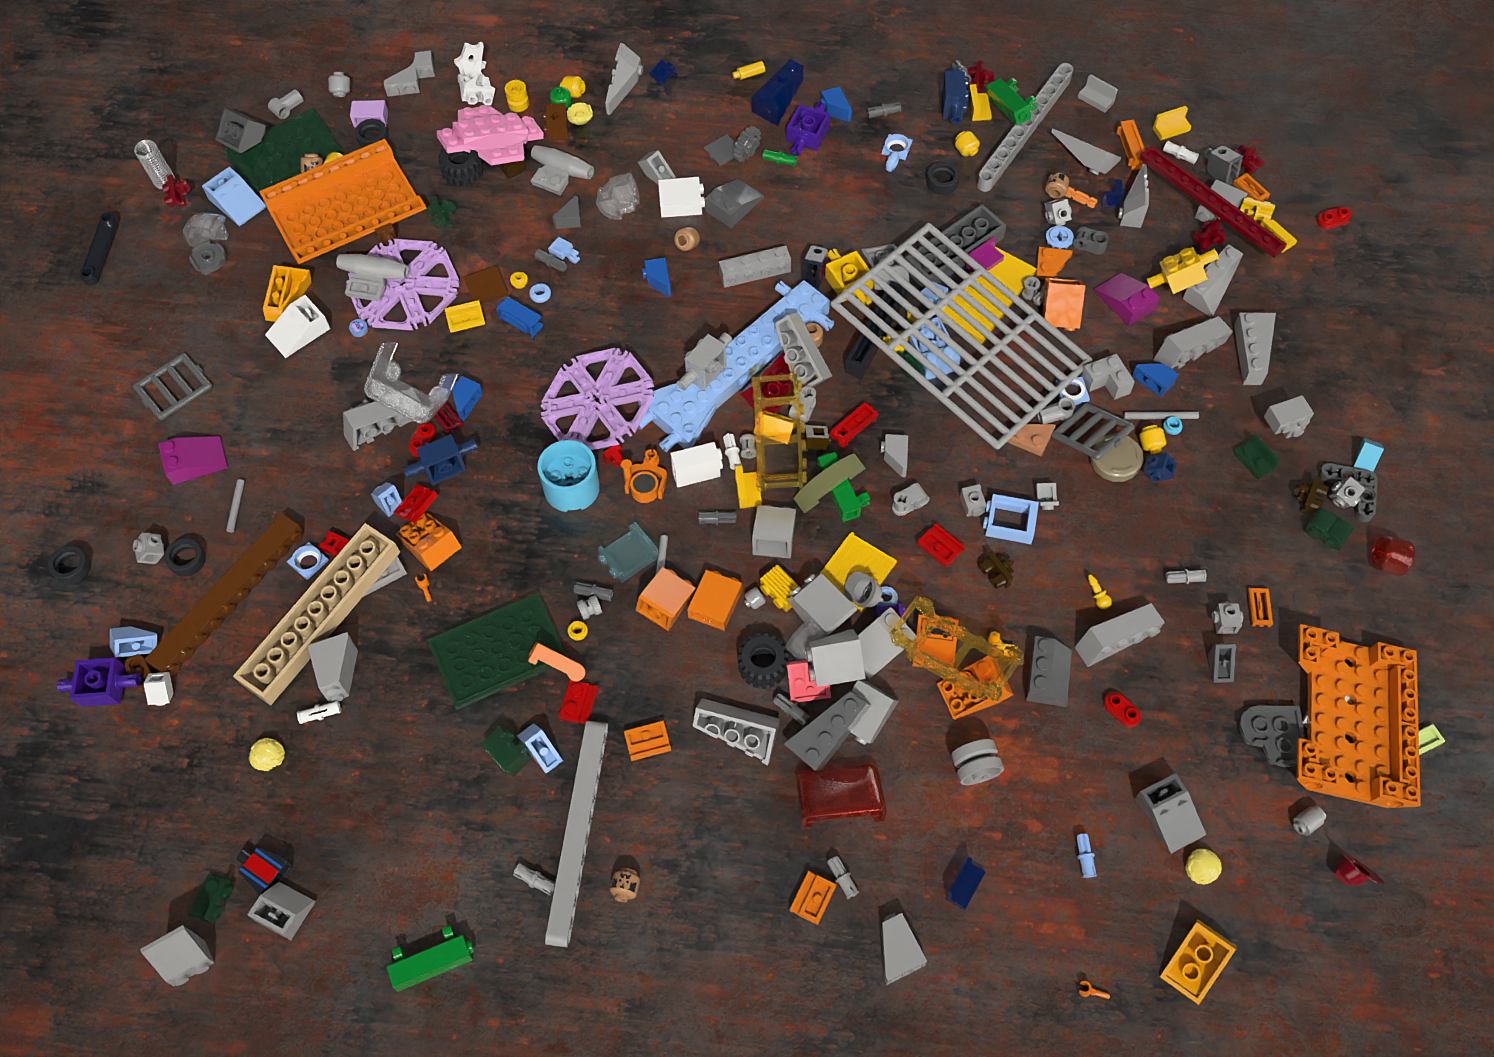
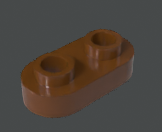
[125,654,152,692]

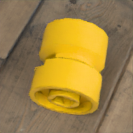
[505,80,529,112]

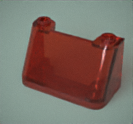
[796,764,887,829]

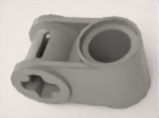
[789,386,816,423]
[892,483,930,516]

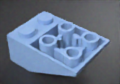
[202,167,266,227]
[909,317,961,380]

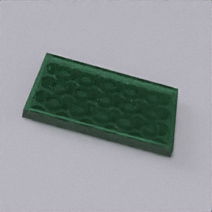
[223,108,343,195]
[427,593,567,710]

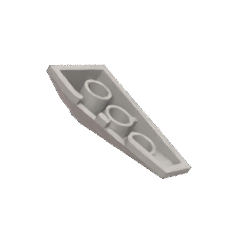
[1051,128,1121,175]

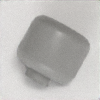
[744,587,766,609]

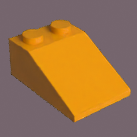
[1160,920,1237,1005]

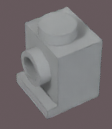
[960,484,987,517]

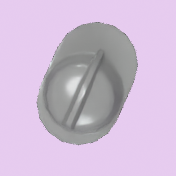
[844,572,883,608]

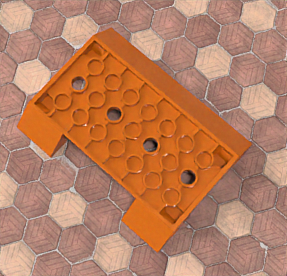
[1297,624,1421,808]

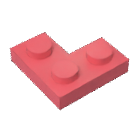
[786,660,831,703]

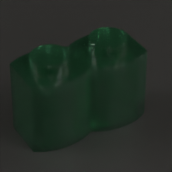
[1305,508,1354,551]

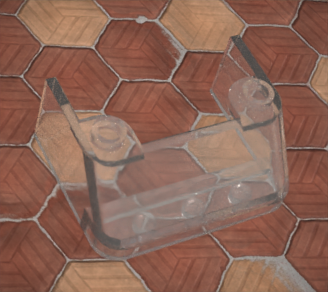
[364,342,458,423]

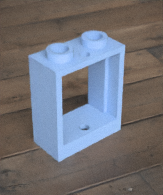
[983,494,1039,544]

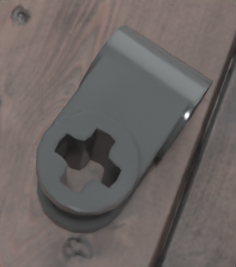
[1073,227,1109,255]

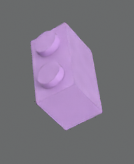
[350,100,388,127]

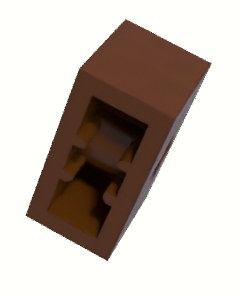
[543,103,568,141]

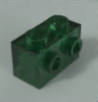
[481,727,531,777]

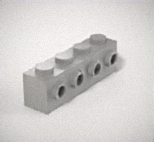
[719,246,791,288]

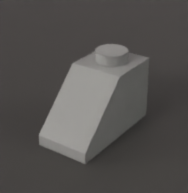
[638,150,677,185]
[881,434,908,477]

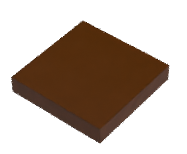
[463,266,508,305]

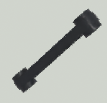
[80,212,119,286]

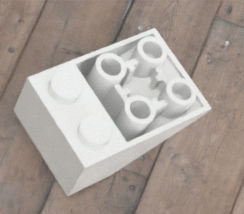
[265,295,330,358]

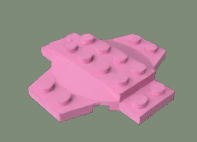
[437,105,543,165]

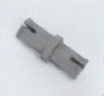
[513,863,556,896]

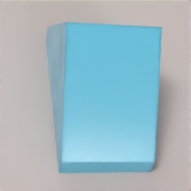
[1353,437,1384,472]

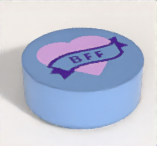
[349,319,368,337]

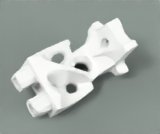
[454,42,495,105]

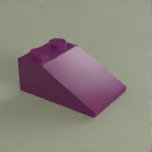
[1094,273,1160,326]
[158,436,228,485]

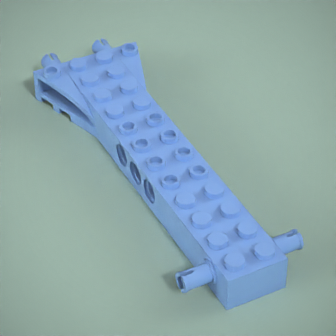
[638,280,834,452]

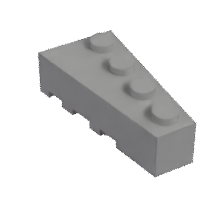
[1075,603,1165,667]

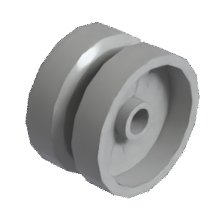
[951,739,1004,785]

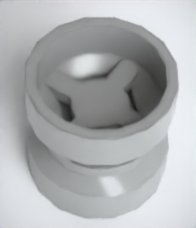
[577,595,602,620]

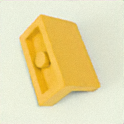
[968,84,992,121]
[1153,106,1191,140]
[1260,217,1297,253]
[754,410,798,444]
[735,466,762,509]

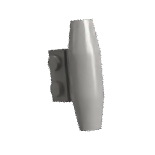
[531,145,594,195]
[336,254,409,302]

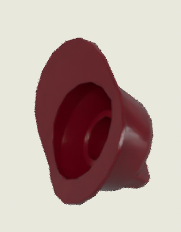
[1334,851,1384,886]

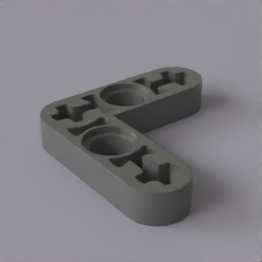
[1319,463,1377,522]

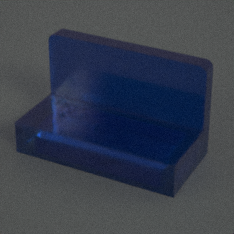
[946,857,986,910]

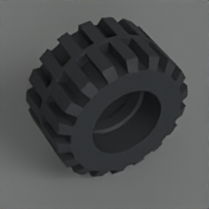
[438,149,484,187]
[738,633,788,689]

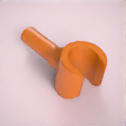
[415,574,432,602]
[1079,981,1110,999]

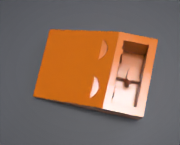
[395,511,461,571]
[937,655,1014,719]

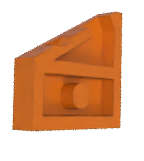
[1036,247,1072,280]

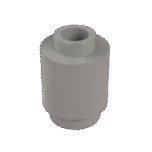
[1293,805,1326,836]

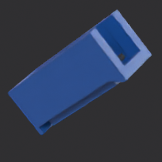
[497,297,543,338]

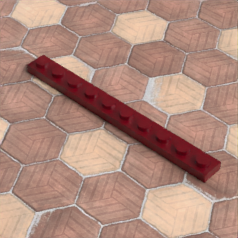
[1139,145,1287,258]

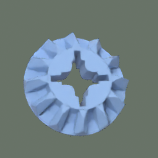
[1045,226,1074,249]

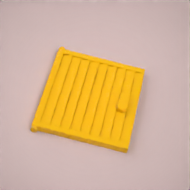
[820,532,897,612]

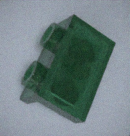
[1233,434,1280,480]
[188,874,233,925]

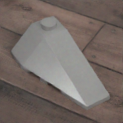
[605,43,643,115]
[1118,164,1149,228]

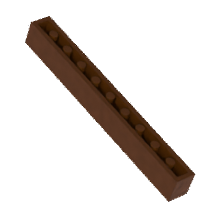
[144,514,304,677]

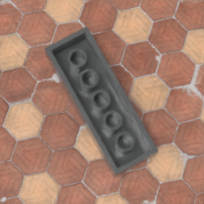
[905,204,1006,289]

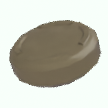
[1090,433,1143,482]

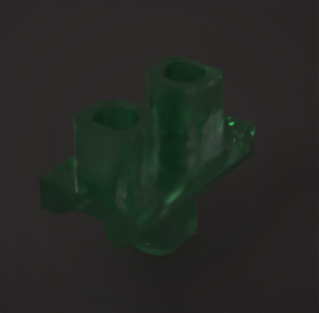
[426,195,456,229]
[897,346,926,382]

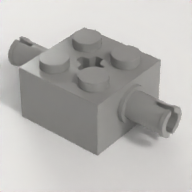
[677,333,732,391]

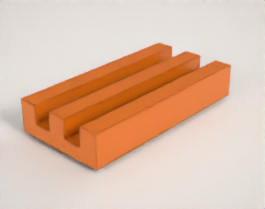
[1233,173,1270,202]
[1247,588,1273,627]

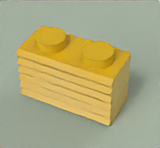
[760,565,798,612]

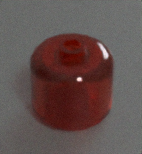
[1370,535,1415,576]

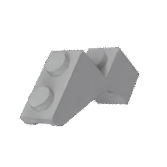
[384,51,435,96]

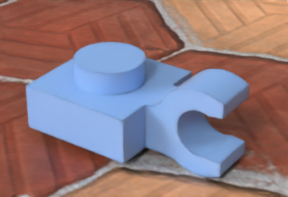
[548,237,580,264]

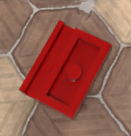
[393,484,438,524]
[917,523,965,568]
[558,680,599,724]

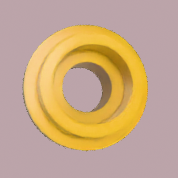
[510,272,528,289]
[568,621,588,640]

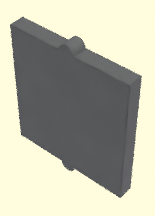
[704,134,736,166]

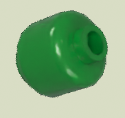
[550,86,572,110]

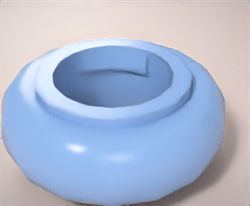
[886,151,899,172]
[529,283,551,303]
[876,586,898,606]

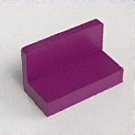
[966,237,1004,278]

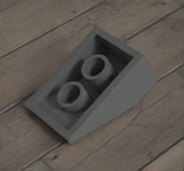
[705,179,764,228]

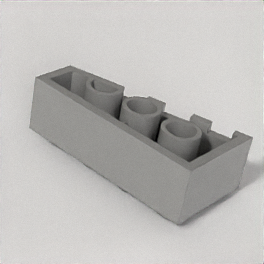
[1234,313,1276,385]
[1153,316,1233,369]
[343,389,422,451]

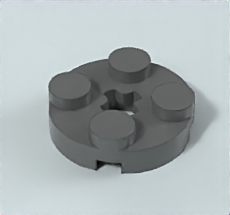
[189,241,227,275]

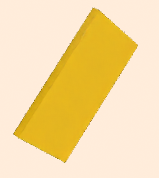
[937,247,1037,344]

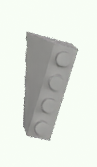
[1183,244,1243,318]
[775,312,832,396]
[693,699,780,765]

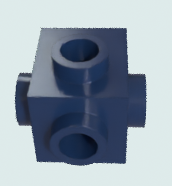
[1143,453,1177,482]

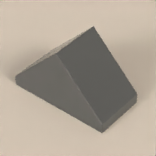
[552,195,581,229]
[1207,643,1236,683]

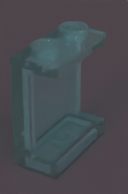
[598,522,659,583]

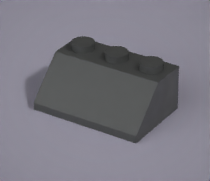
[215,108,266,153]
[1026,636,1072,707]

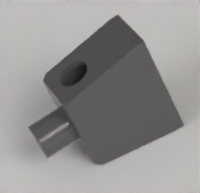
[1204,146,1243,185]

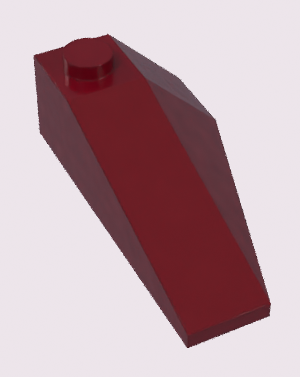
[740,350,791,414]

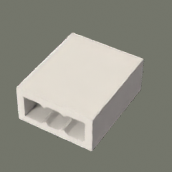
[658,177,705,218]
[670,442,723,488]

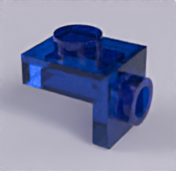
[649,59,678,86]
[1102,179,1125,207]

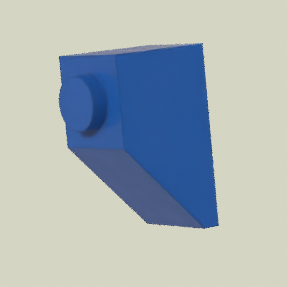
[819,86,852,122]
[642,258,671,297]
[1132,364,1178,397]
[452,376,483,422]

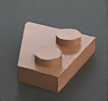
[1007,424,1056,456]

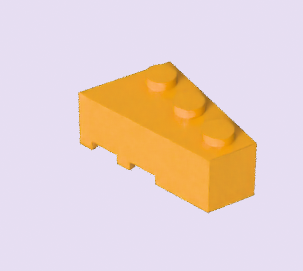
[263,265,312,322]

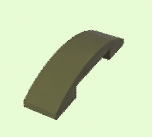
[793,453,866,514]

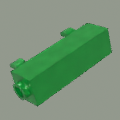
[986,78,1038,126]
[817,452,870,522]
[387,925,474,992]

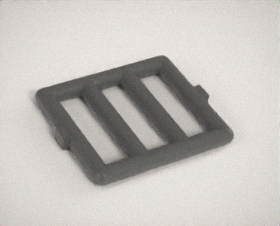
[133,353,212,420]
[1051,403,1134,460]

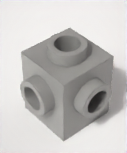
[1044,198,1072,226]
[1329,477,1365,508]
[133,533,164,564]
[1212,602,1243,634]

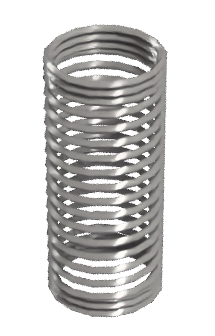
[134,140,175,189]

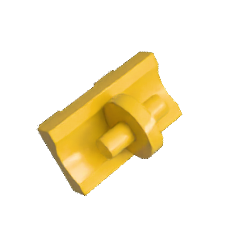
[1240,197,1275,221]

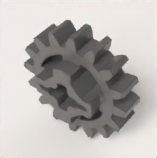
[733,126,761,162]

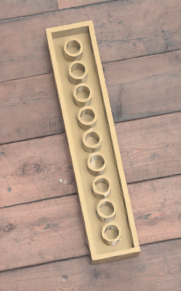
[233,523,400,705]

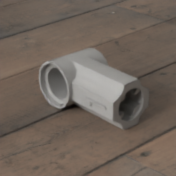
[268,89,303,119]
[1037,397,1075,424]

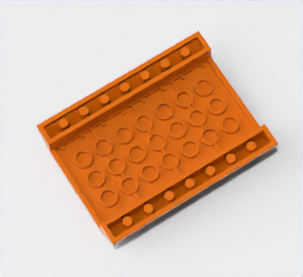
[259,139,427,264]

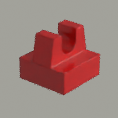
[602,445,624,468]

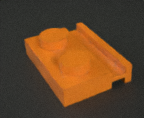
[624,721,671,761]
[790,871,837,925]

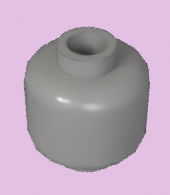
[328,72,350,97]

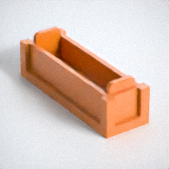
[1116,120,1145,171]

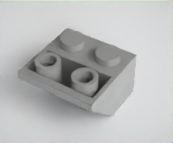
[248,882,315,940]

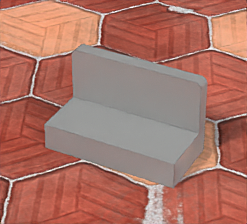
[1078,74,1118,113]

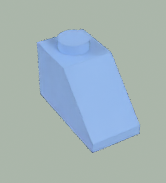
[371,482,402,517]
[110,626,157,658]
[517,723,563,773]

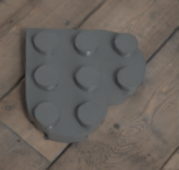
[1238,706,1305,767]

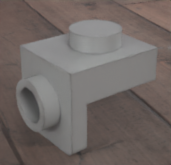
[1036,483,1059,510]

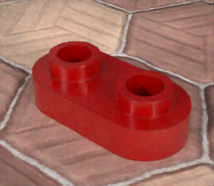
[1317,207,1352,229]
[409,423,436,457]
[1103,692,1141,728]

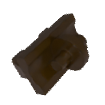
[1293,476,1329,514]
[979,551,1014,589]

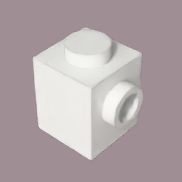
[144,672,174,706]

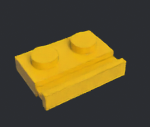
[444,300,485,333]

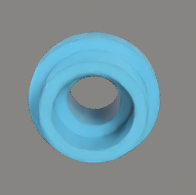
[1163,417,1183,435]

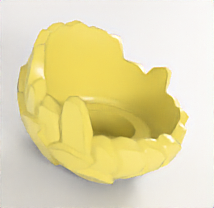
[567,103,593,125]
[249,738,285,771]
[1185,849,1222,885]

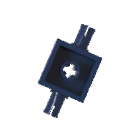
[942,67,969,124]
[403,434,478,485]

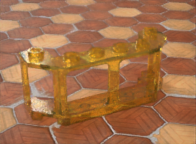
[752,374,807,492]
[890,596,1024,701]

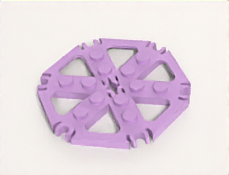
[346,239,460,330]
[541,348,654,450]

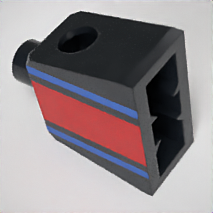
[802,245,828,289]
[237,847,293,895]

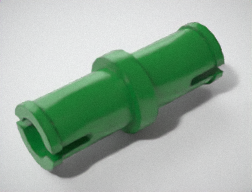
[763,149,797,167]

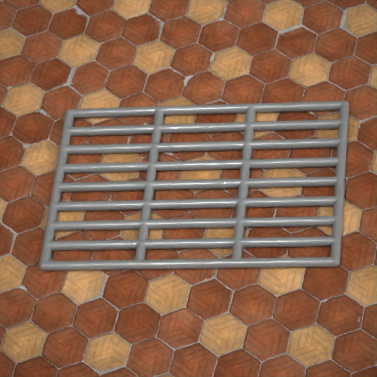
[831,223,1093,449]

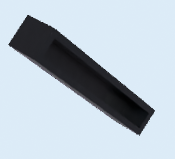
[845,281,907,379]

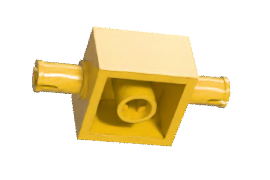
[1147,247,1219,294]
[825,249,873,306]

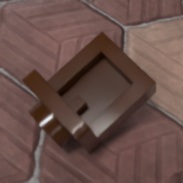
[374,223,396,244]

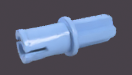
[1077,834,1097,878]

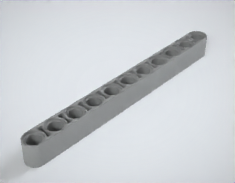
[977,63,1073,192]
[545,720,608,947]

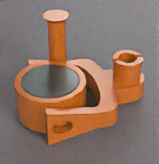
[621,449,667,503]

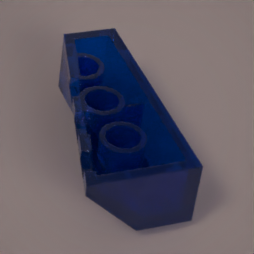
[752,59,804,126]

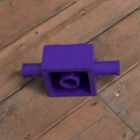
[787,102,830,156]
[57,658,141,707]

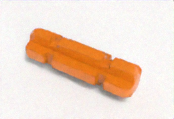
[1065,187,1098,208]

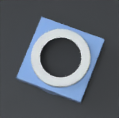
[881,134,913,160]
[1055,377,1090,405]
[287,542,329,580]

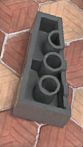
[784,691,871,771]

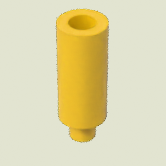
[732,61,765,80]

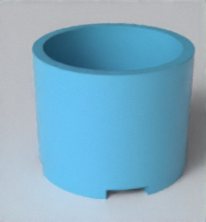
[538,440,599,512]

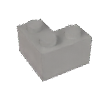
[1081,354,1135,400]
[1264,395,1314,438]

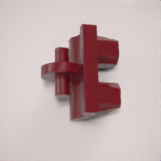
[968,60,994,93]
[1233,144,1265,175]
[162,174,191,208]
[1193,218,1226,251]

